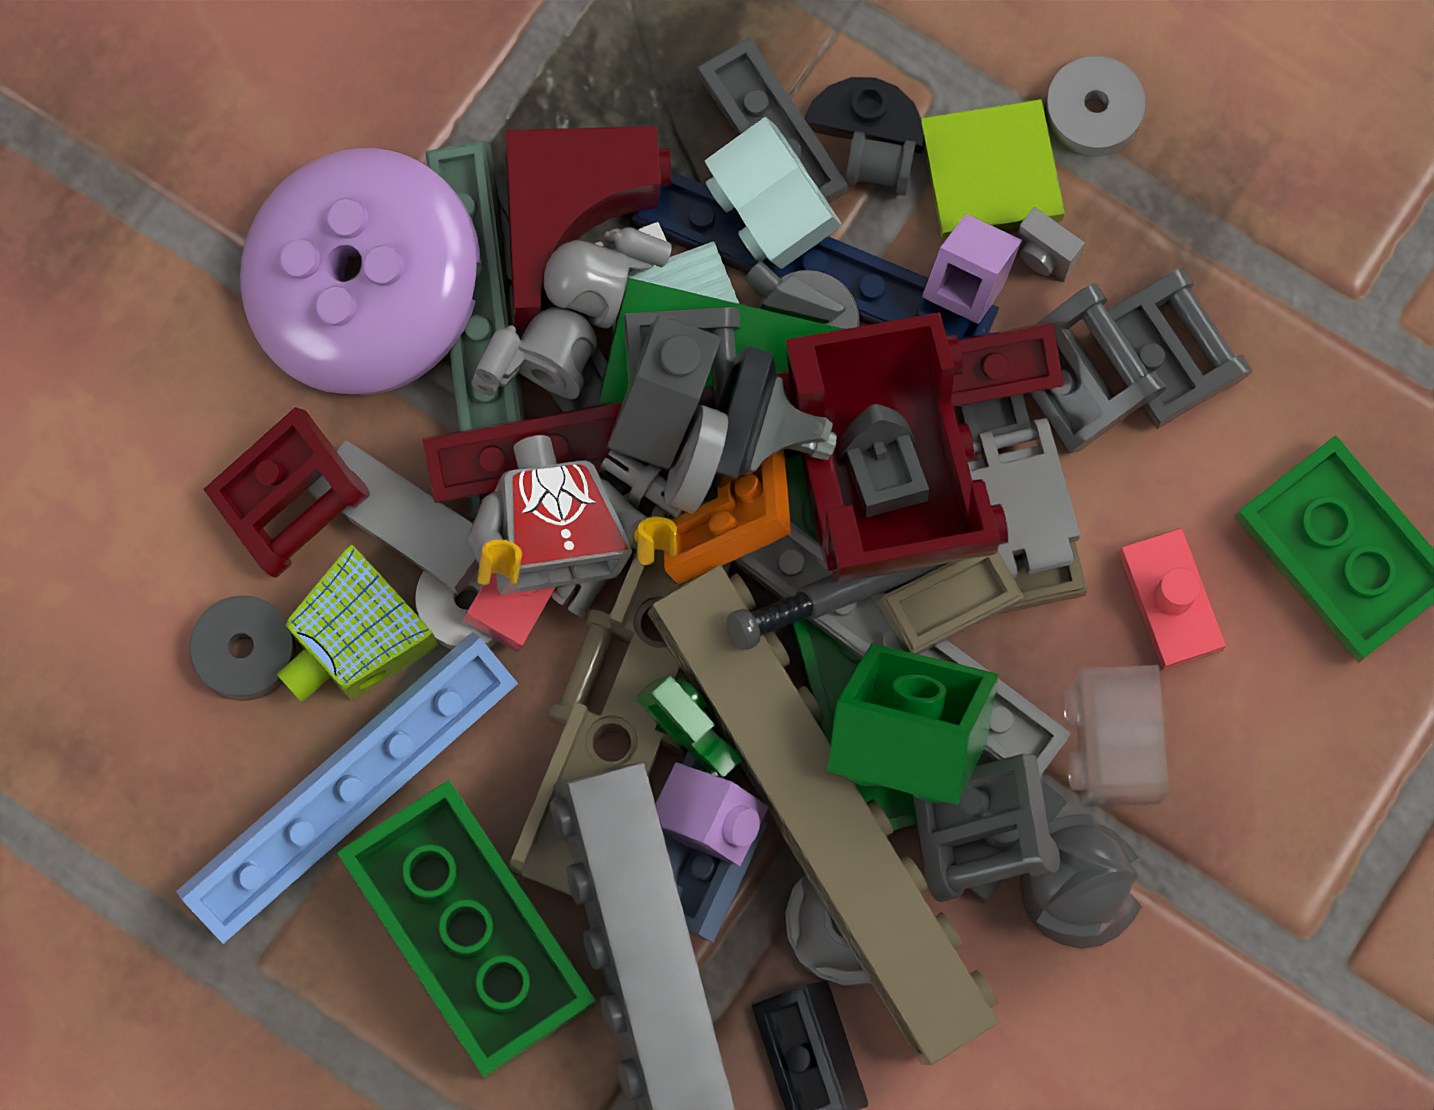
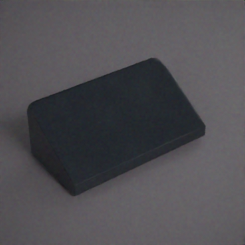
[751,981,868,1110]

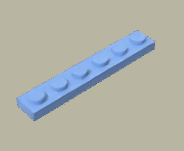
[176,632,518,944]

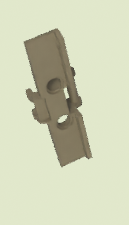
[509,473,733,897]

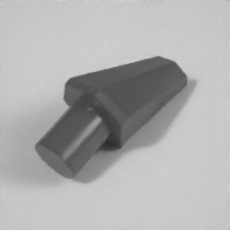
[744,261,847,324]

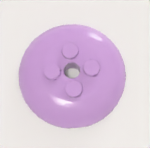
[240,148,481,396]

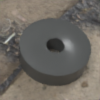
[190,596,296,701]

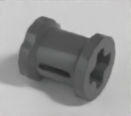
[845,131,916,196]

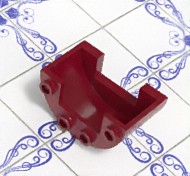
[786,312,1009,583]

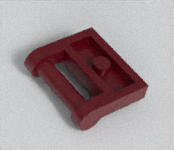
[203,407,370,578]

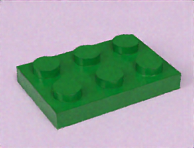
[1235,435,1434,663]

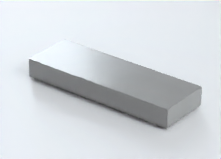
[308,440,479,594]

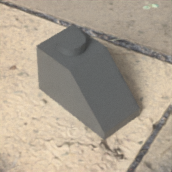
[606,314,722,470]

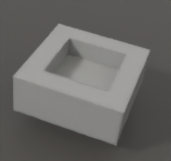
[1017,207,1085,282]

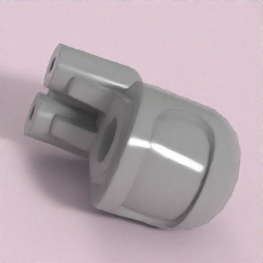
[544,227,672,329]
[471,307,597,399]

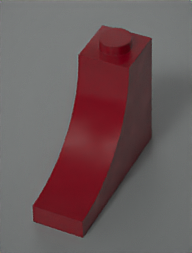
[506,126,671,330]

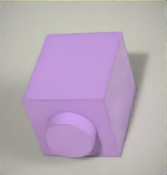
[922,214,1022,324]
[655,763,769,866]

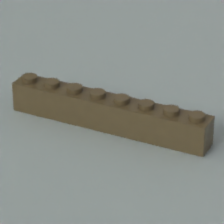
[648,564,999,1065]

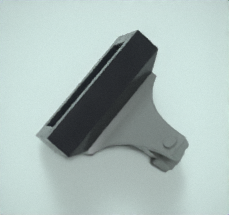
[711,346,837,488]

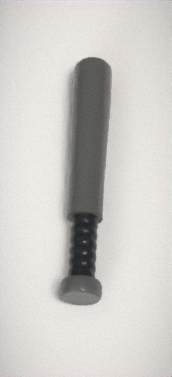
[726,563,948,650]

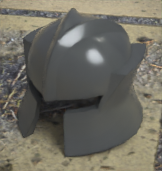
[1021,814,1142,949]

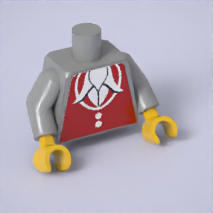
[468,435,677,595]

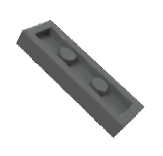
[698,37,848,203]

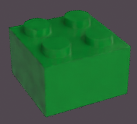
[827,643,999,805]

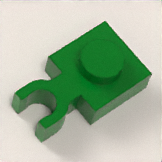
[635,675,742,778]

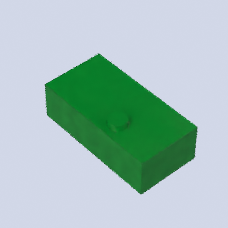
[337,779,596,1080]

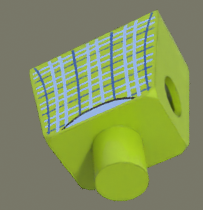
[276,544,439,703]

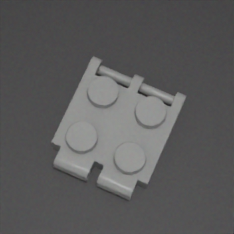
[968,418,1081,578]

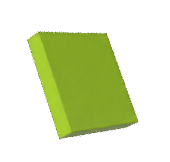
[921,99,1065,240]

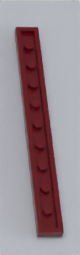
[422,322,1064,503]

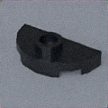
[804,77,923,154]

